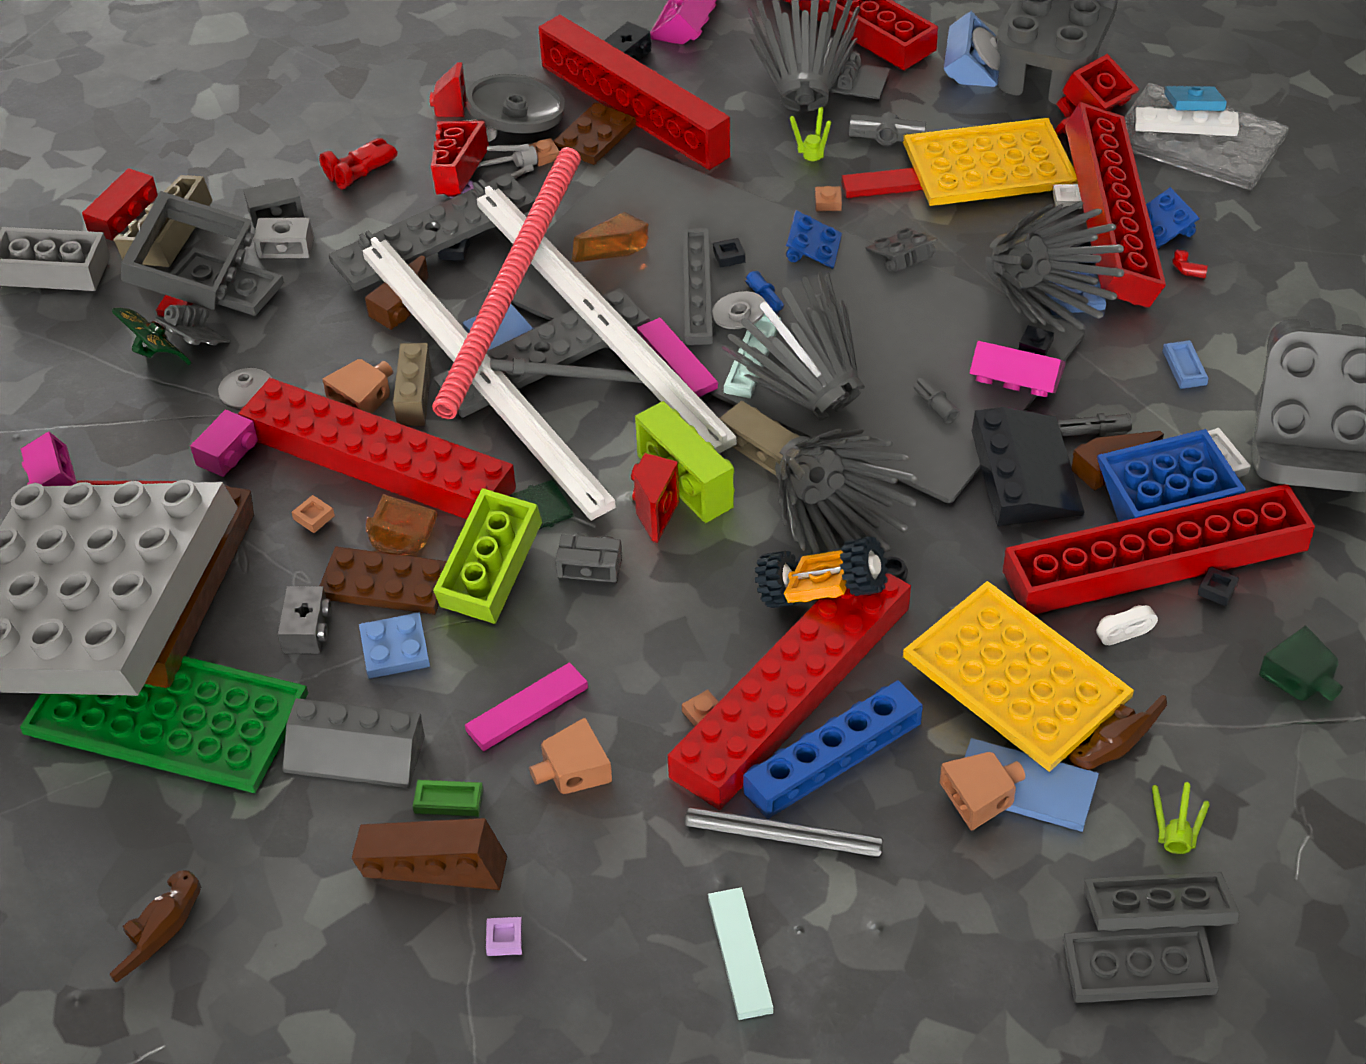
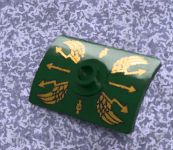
[112,308,191,365]

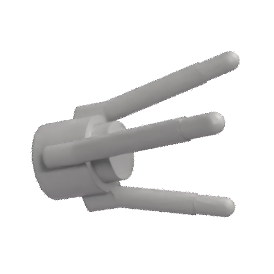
[478,143,538,179]

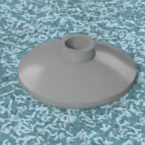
[972,27,1000,71]
[712,291,765,329]
[218,368,272,409]

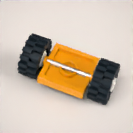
[755,537,888,608]

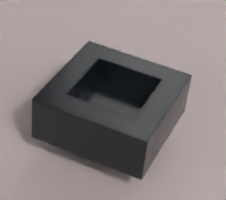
[437,238,470,260]
[713,238,746,268]
[1018,325,1054,356]
[1197,567,1239,606]

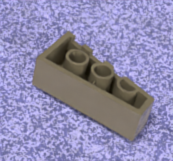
[113,175,213,267]

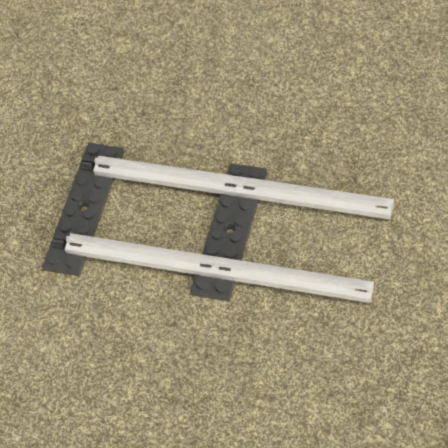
[328,173,737,521]

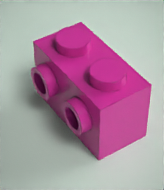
[190,409,258,477]
[21,431,77,486]

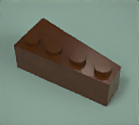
[351,818,507,890]

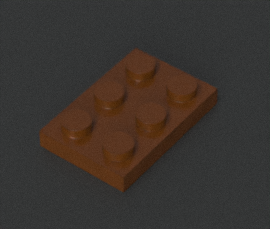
[553,102,636,165]

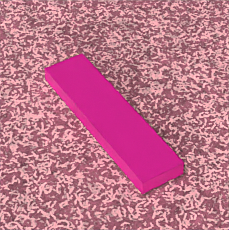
[637,317,718,397]
[465,662,588,752]

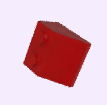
[1062,53,1140,110]
[631,453,679,543]

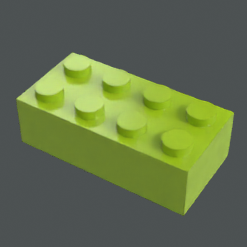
[635,401,735,523]
[433,488,542,624]

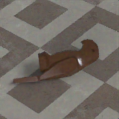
[1069,695,1167,770]
[110,870,202,982]

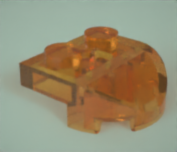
[365,494,438,556]

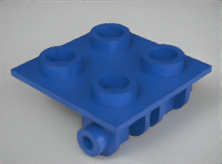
[1146,187,1200,249]
[786,210,842,269]

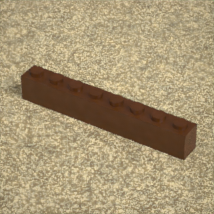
[145,486,254,688]

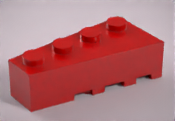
[431,121,489,196]

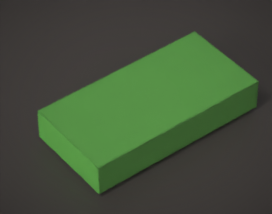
[413,780,483,816]

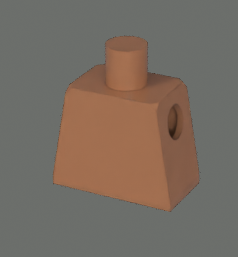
[323,359,393,414]
[529,718,612,794]
[940,752,1025,830]

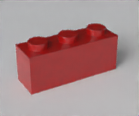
[82,168,158,241]

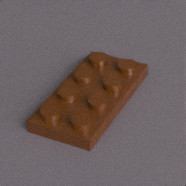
[320,546,447,615]

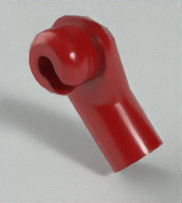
[1172,250,1208,278]

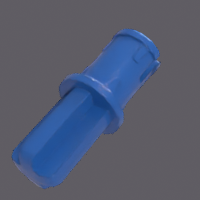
[745,271,784,314]

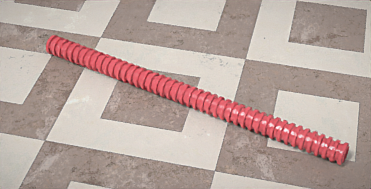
[432,147,581,419]

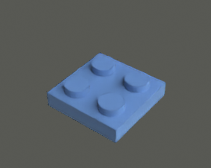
[359,612,430,679]

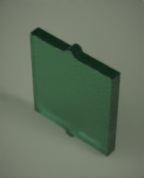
[509,479,574,529]

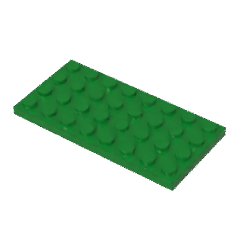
[20,656,308,793]

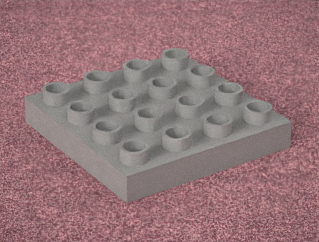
[0,480,238,696]

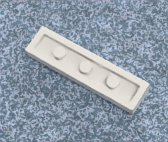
[1135,107,1239,136]

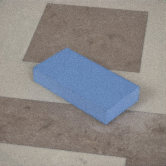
[1162,340,1209,389]

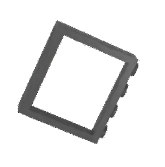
[121,191,254,310]

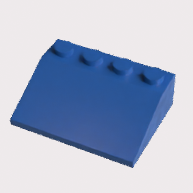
[1097,429,1246,522]

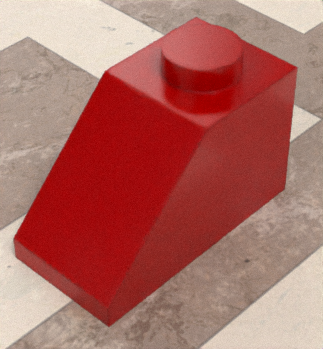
[430,62,467,117]

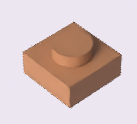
[529,138,560,167]
[815,186,842,211]
[292,495,335,533]
[682,689,718,726]

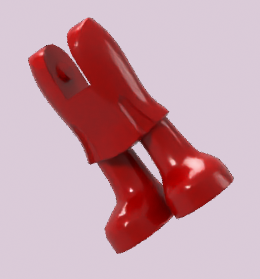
[319,138,397,189]

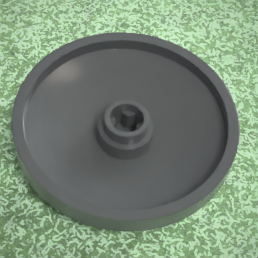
[466,74,565,133]

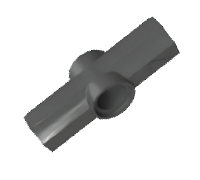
[849,112,926,146]

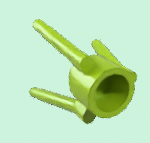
[790,107,831,161]
[1152,782,1210,854]

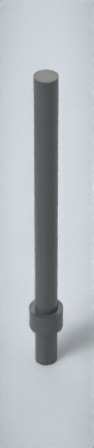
[490,358,643,383]

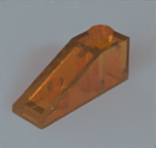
[572,212,649,262]

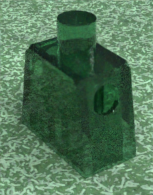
[1259,626,1343,701]

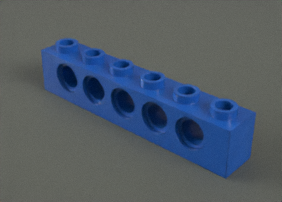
[743,680,923,819]

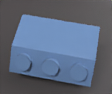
[944,11,999,87]

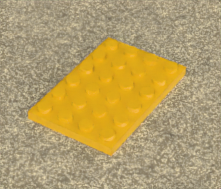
[903,118,1078,206]
[903,581,1134,772]

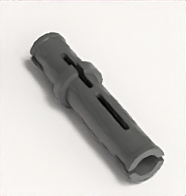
[1057,413,1132,436]

